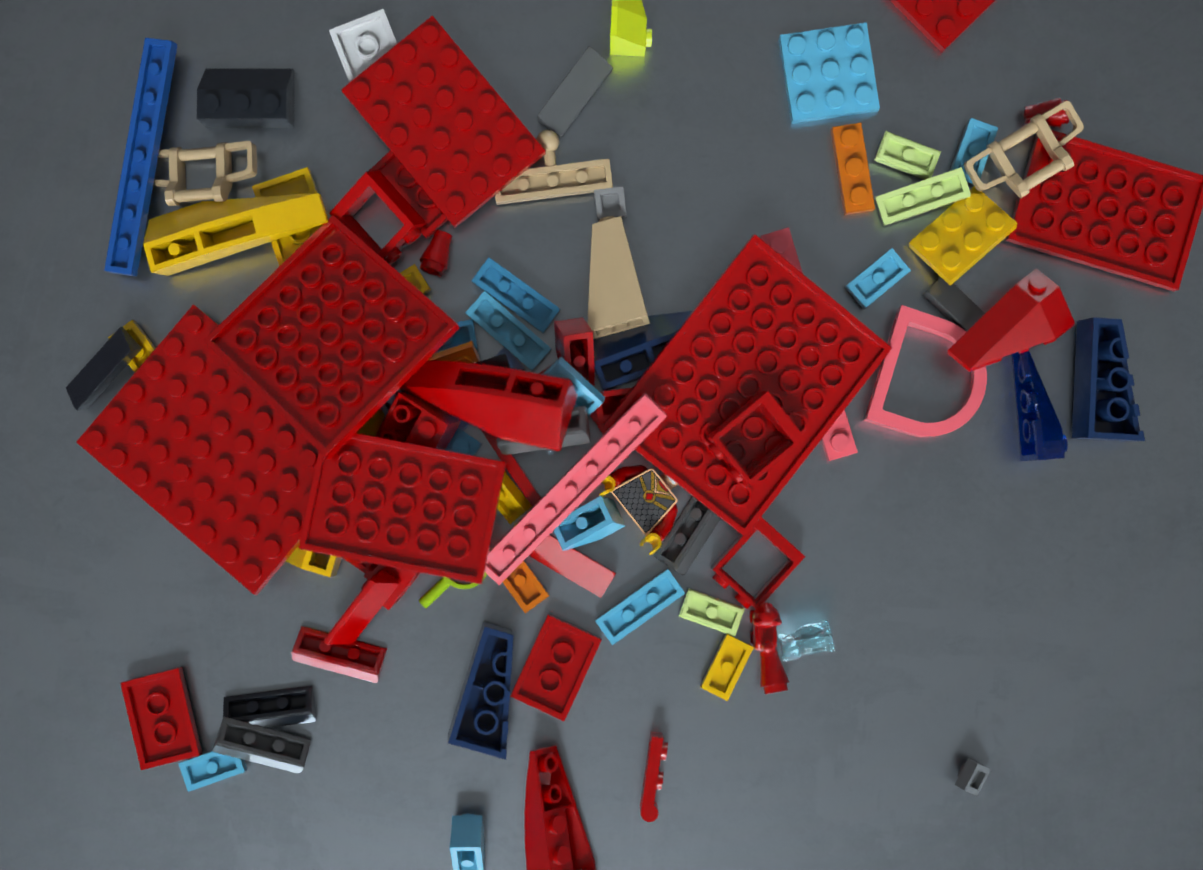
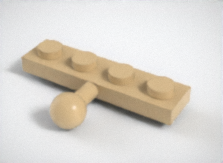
[495,130,613,205]

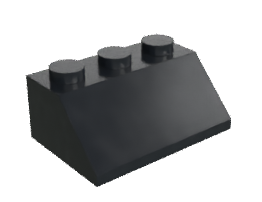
[197,69,294,128]

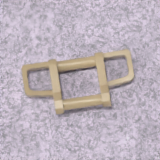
[963,101,1084,198]
[153,141,257,206]

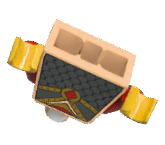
[599,465,678,555]

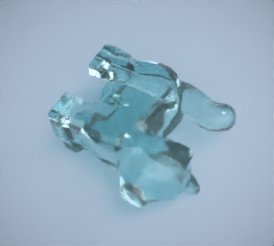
[777,620,836,662]

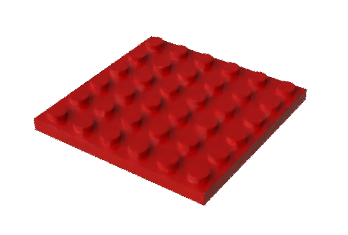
[203,215,459,460]

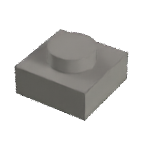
[594,186,627,221]

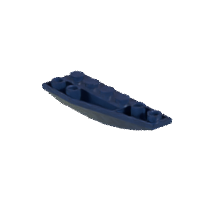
[593,311,692,391]

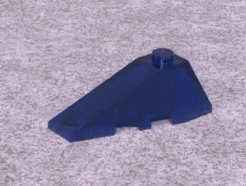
[1011,351,1068,461]

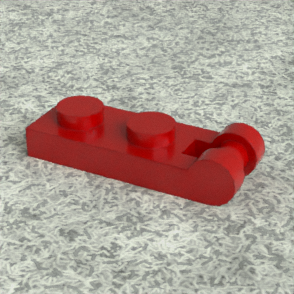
[640,731,668,822]

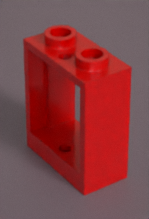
[329,170,426,265]
[706,391,806,486]
[711,517,805,609]

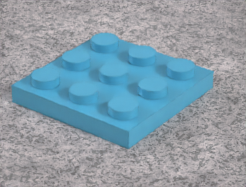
[778,22,880,124]

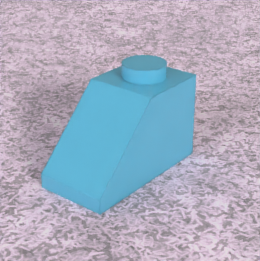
[554,496,626,551]
[450,813,485,870]

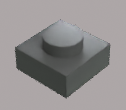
[955,758,991,796]

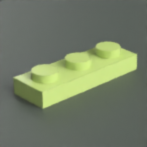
[875,167,971,226]

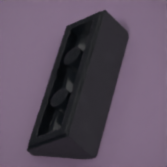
[66,327,142,411]
[223,686,316,728]

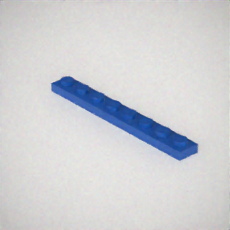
[104,38,178,277]

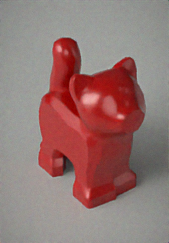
[749,602,782,653]

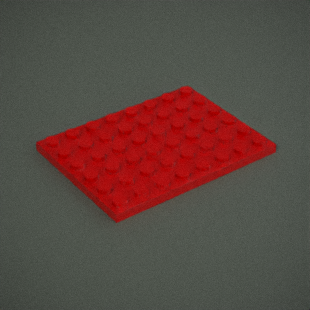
[604,234,892,537]
[76,304,319,595]

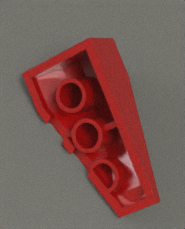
[947,268,1075,372]

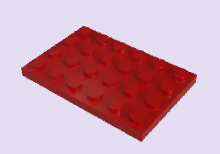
[341,15,546,228]
[1005,130,1203,292]
[298,433,506,584]

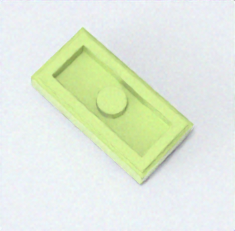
[874,131,941,180]
[678,588,745,636]

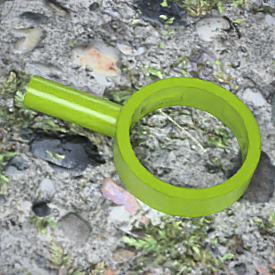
[418,573,487,609]

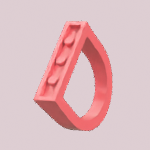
[863,305,987,437]

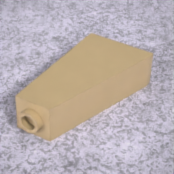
[587,216,650,339]

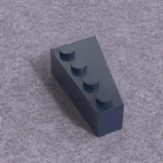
[1072,317,1145,442]
[447,621,514,760]

